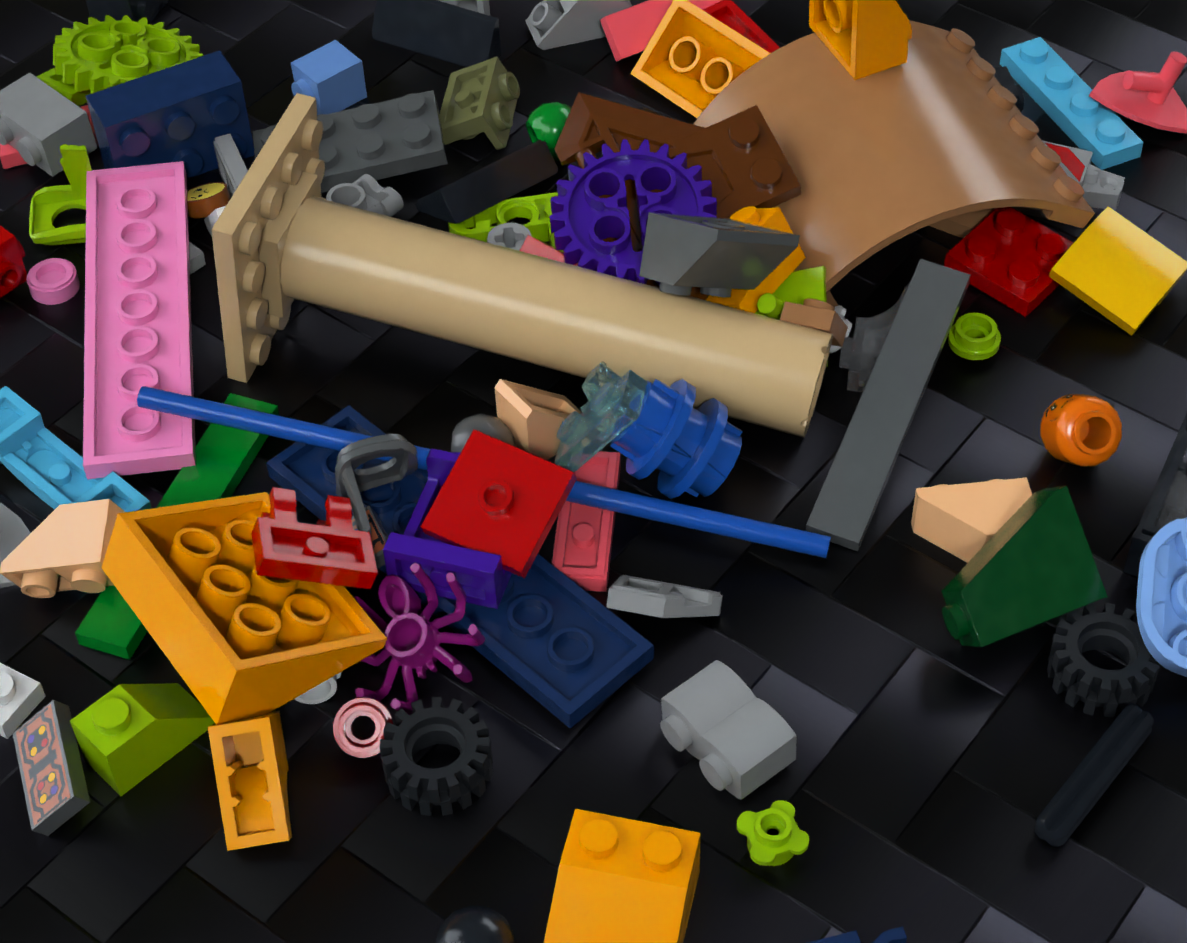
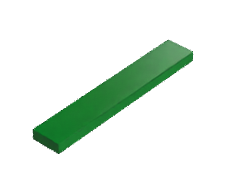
[75,393,280,660]

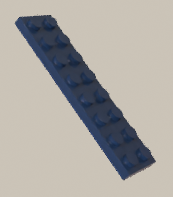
[266,405,654,729]

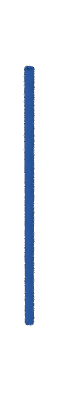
[137,386,831,558]

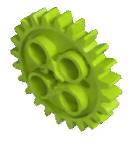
[53,15,203,94]

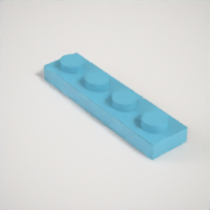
[1000,37,1144,170]

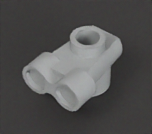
[326,174,404,217]

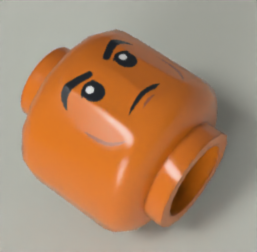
[1040,394,1122,467]

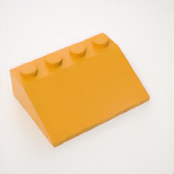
[101,492,387,725]

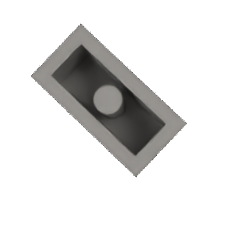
[0,73,97,177]

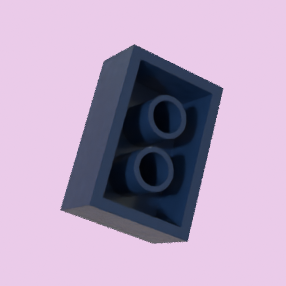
[85,50,255,179]

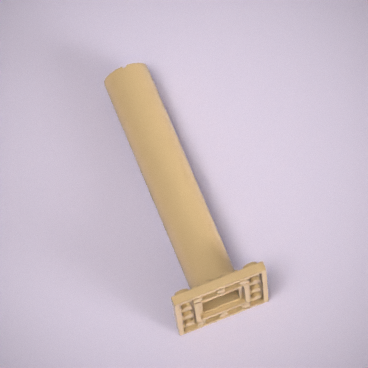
[211,93,833,438]

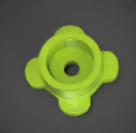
[737,800,809,866]

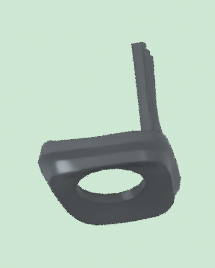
[335,434,418,535]

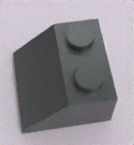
[639,212,800,297]

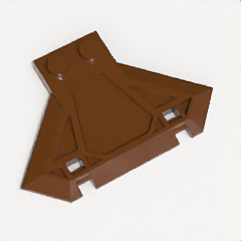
[554,92,801,300]

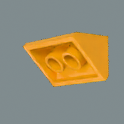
[630,0,771,118]

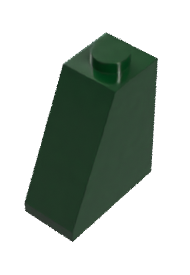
[942,486,1108,647]

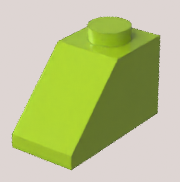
[70,683,215,796]

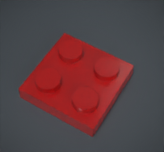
[944,207,1073,317]

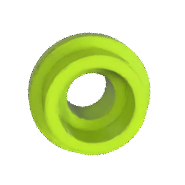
[948,313,1001,360]

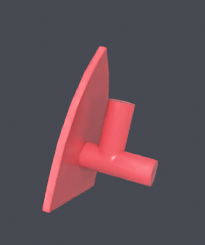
[1089,51,1187,134]

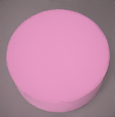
[26,258,80,305]

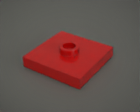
[420,429,577,579]

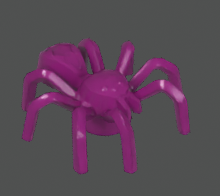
[354,563,485,715]

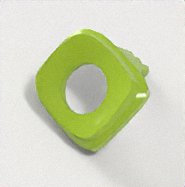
[29,144,92,245]

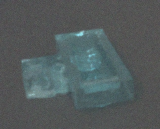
[554,361,647,472]

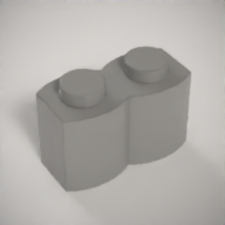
[660,660,797,800]

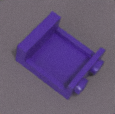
[383,449,512,609]

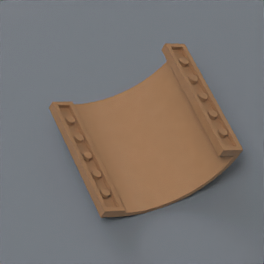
[693,21,1095,307]

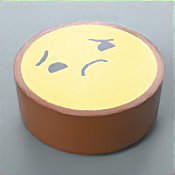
[187,182,231,218]

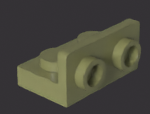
[439,57,520,150]

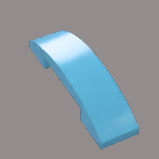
[0,386,151,512]

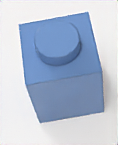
[291,40,367,115]

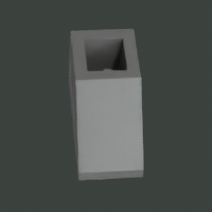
[525,0,632,50]

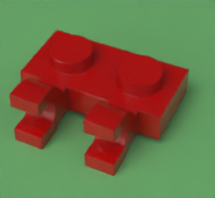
[251,487,378,589]

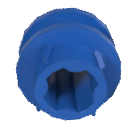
[610,379,743,499]

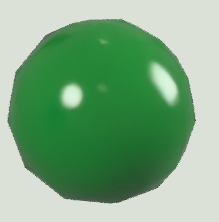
[526,102,571,161]

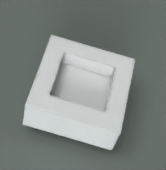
[0,663,46,739]

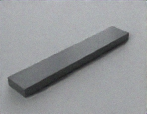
[806,259,971,552]

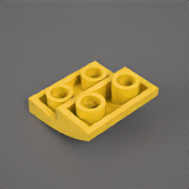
[1049,206,1187,336]

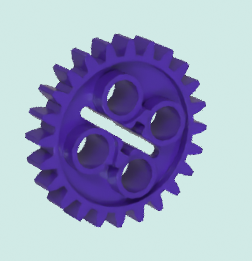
[550,139,717,286]

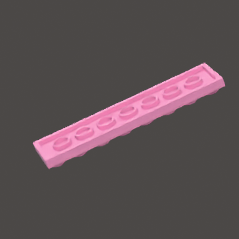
[83,161,196,480]

